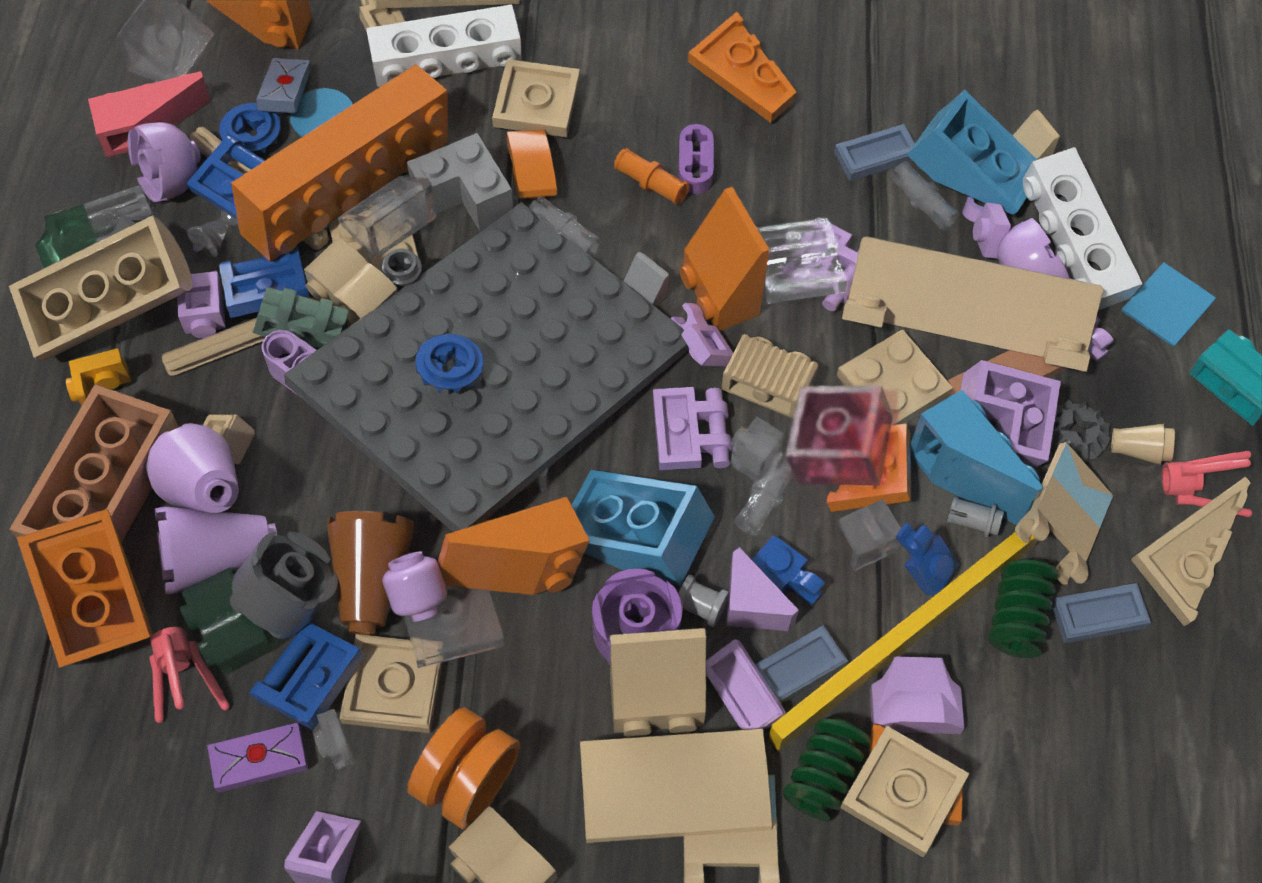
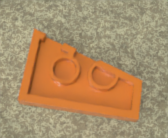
[688,12,796,123]

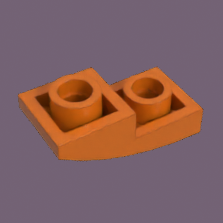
[507,129,557,199]

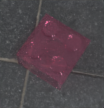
[785,386,893,485]

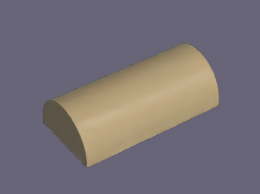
[9,215,192,361]

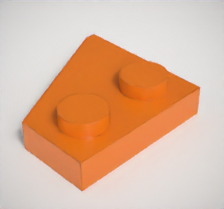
[827,424,911,512]

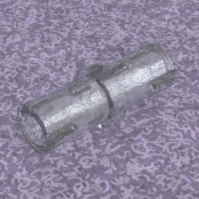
[890,161,960,231]
[528,196,602,257]
[734,453,799,535]

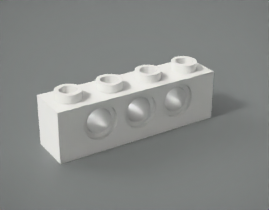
[366,4,522,87]
[1023,147,1143,310]

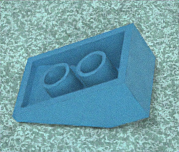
[907,90,1038,215]
[571,470,715,586]

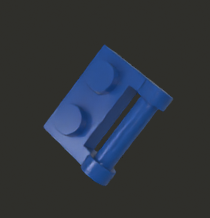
[186,136,265,219]
[219,245,310,318]
[249,622,365,730]

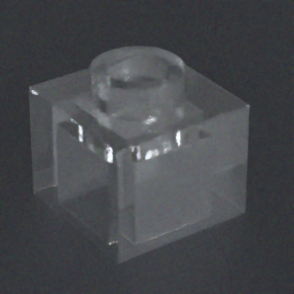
[730,416,785,483]

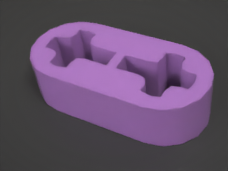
[679,124,714,194]

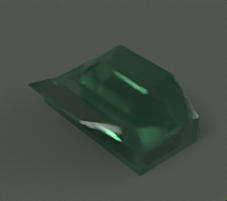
[35,204,99,268]

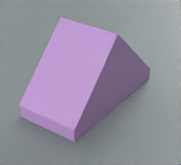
[727,547,799,631]
[284,811,361,883]

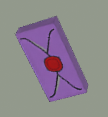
[207,722,308,793]

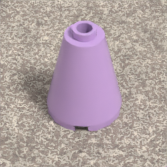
[146,423,239,513]
[155,507,277,594]

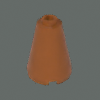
[327,511,415,635]

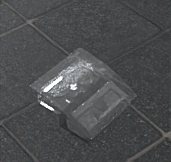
[757,218,847,304]

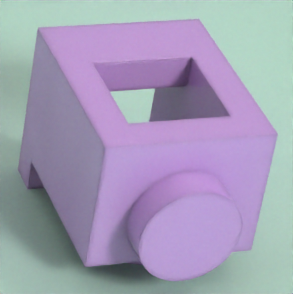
[177,271,226,338]

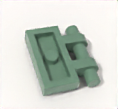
[253,287,348,350]

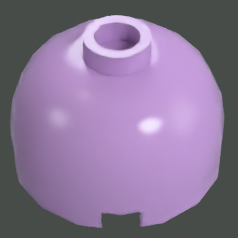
[128,122,201,202]
[997,218,1069,278]

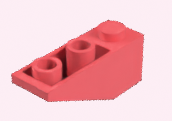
[88,71,211,157]

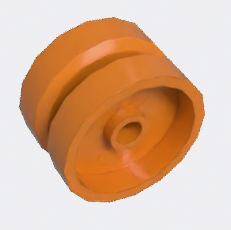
[407,707,520,831]

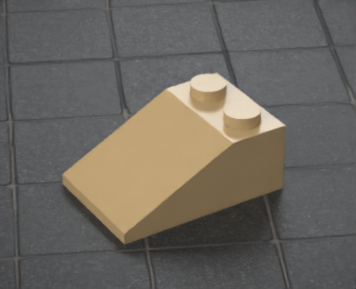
[610,628,706,737]

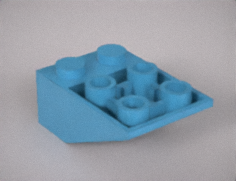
[910,390,1043,525]

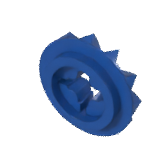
[219,103,282,153]
[415,334,483,394]

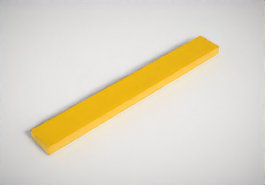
[768,532,1038,752]

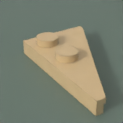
[1131,477,1251,626]

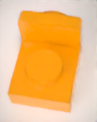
[66,348,132,406]

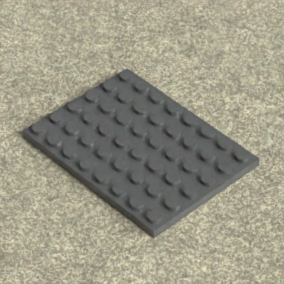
[284,202,689,532]

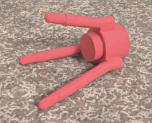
[1162,451,1252,517]
[149,627,230,723]

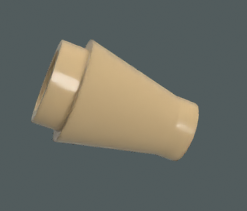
[1111,424,1175,465]

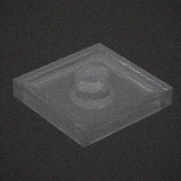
[404,586,505,668]

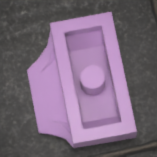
[870,656,964,734]

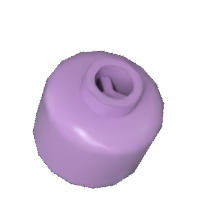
[382,551,448,622]

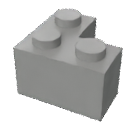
[407,133,513,231]

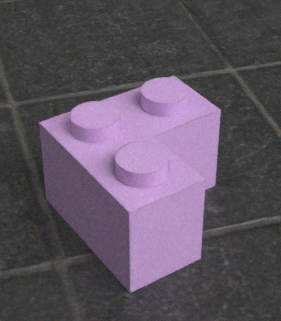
[961,360,1061,469]

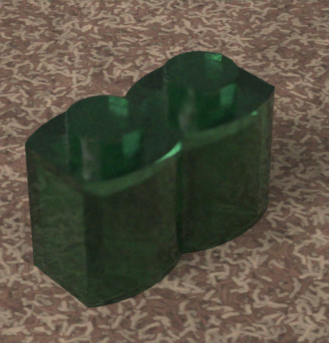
[179,567,272,675]

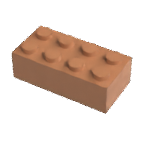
[10,384,179,544]

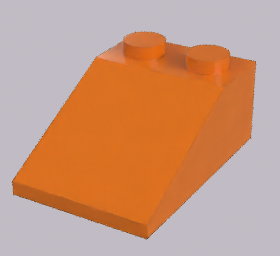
[207,0,312,50]
[680,187,770,331]
[438,497,590,595]
[17,509,153,668]

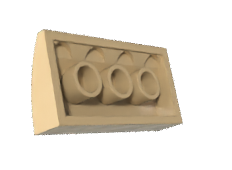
[580,729,772,843]

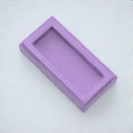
[706,639,786,732]

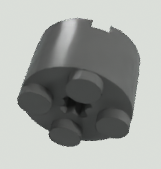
[230,531,338,639]

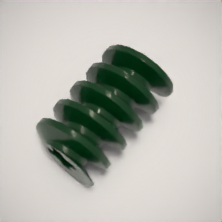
[988,559,1058,658]
[783,717,872,822]

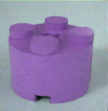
[592,569,682,665]

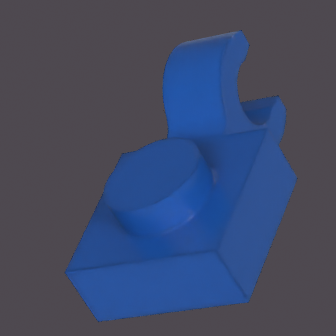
[896,523,960,596]
[752,535,825,606]

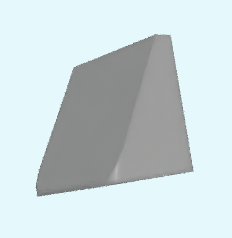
[623,252,669,307]

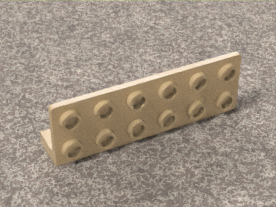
[842,236,1103,372]

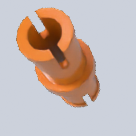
[614,148,690,205]

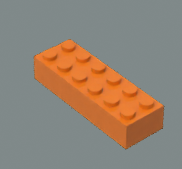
[231,64,448,262]

